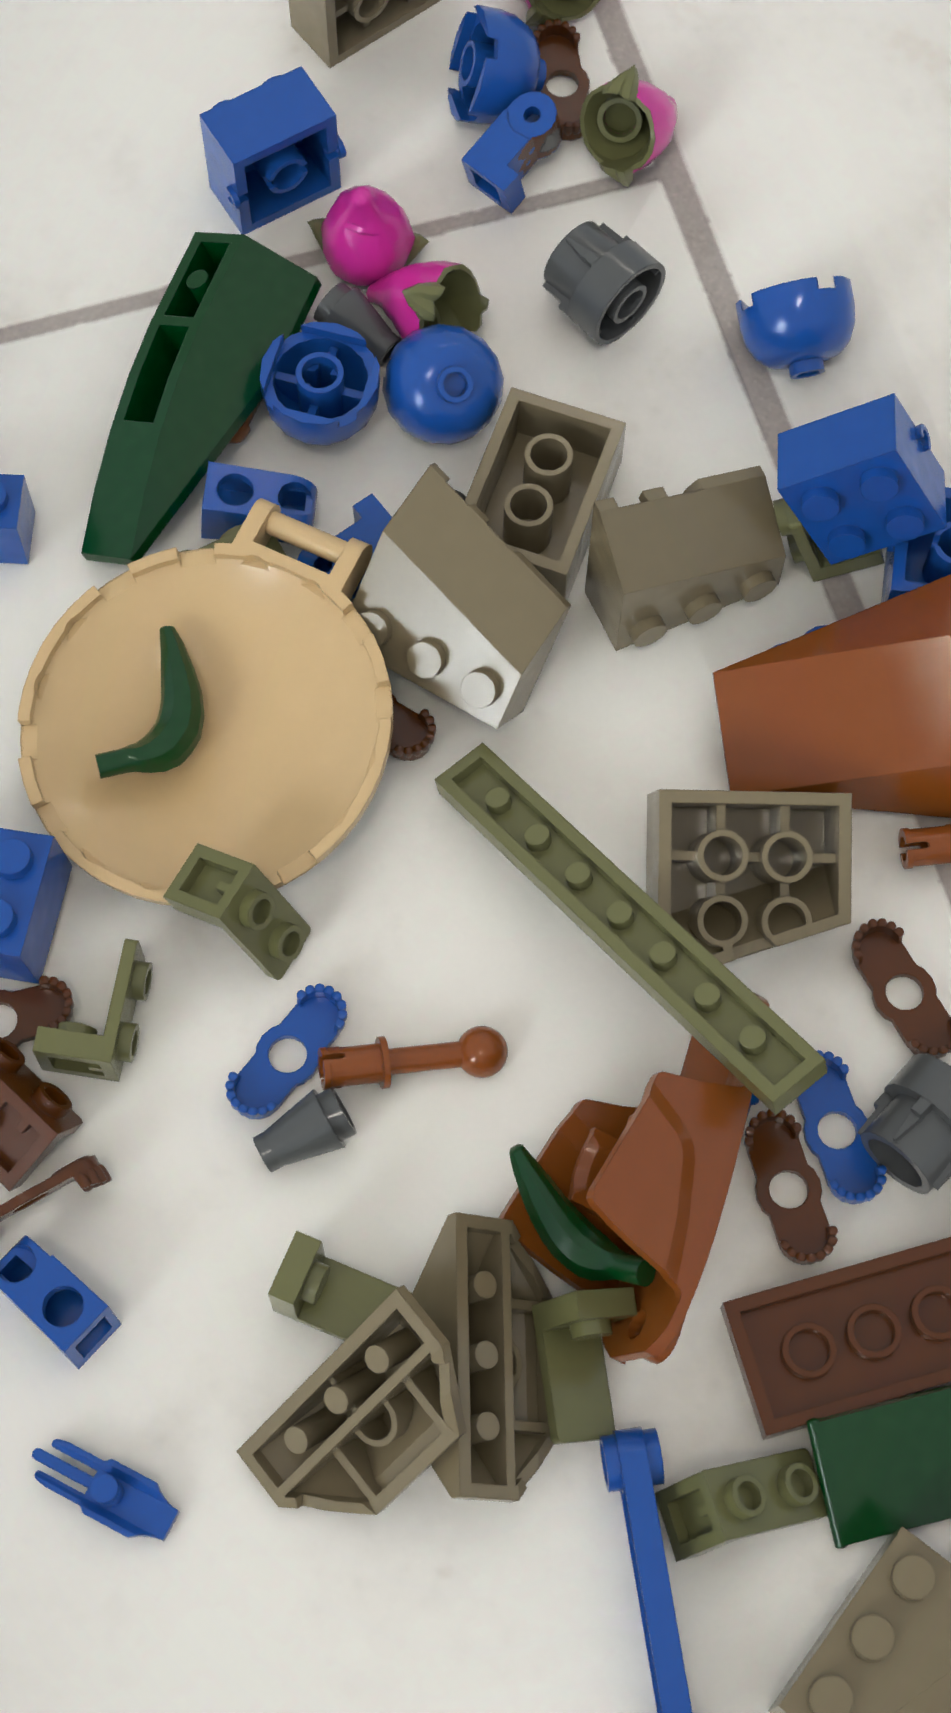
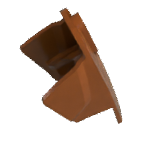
[499,992,770,1364]

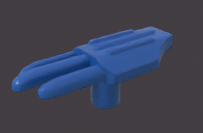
[32,1439,180,1541]

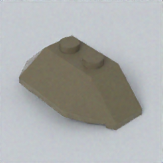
[412,1212,554,1503]
[236,1285,467,1515]

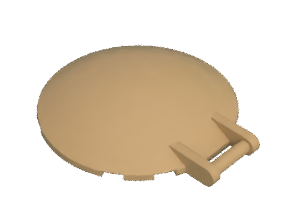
[17,498,393,906]

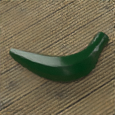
[95,626,205,779]
[509,1144,656,1287]

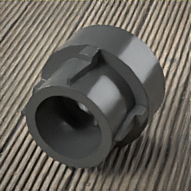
[542,221,666,345]
[858,1054,951,1194]

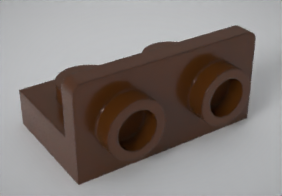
[0,1037,83,1192]

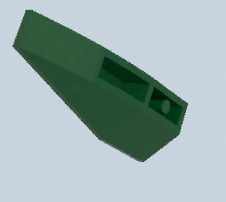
[81,232,322,565]

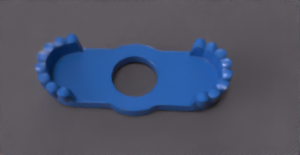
[225,983,347,1119]
[796,1050,887,1204]

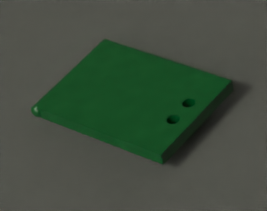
[806,1385,951,1549]

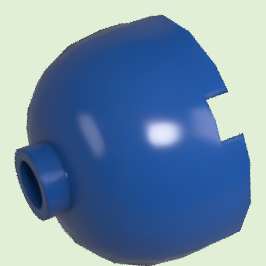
[448,5,547,124]
[736,276,855,379]
[260,321,380,446]
[382,324,504,445]

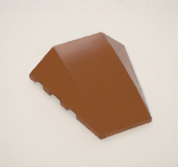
[712,574,951,818]

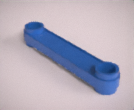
[599,1427,692,1713]

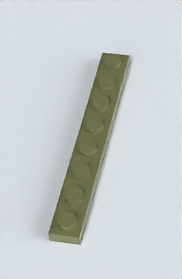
[434,743,827,1115]

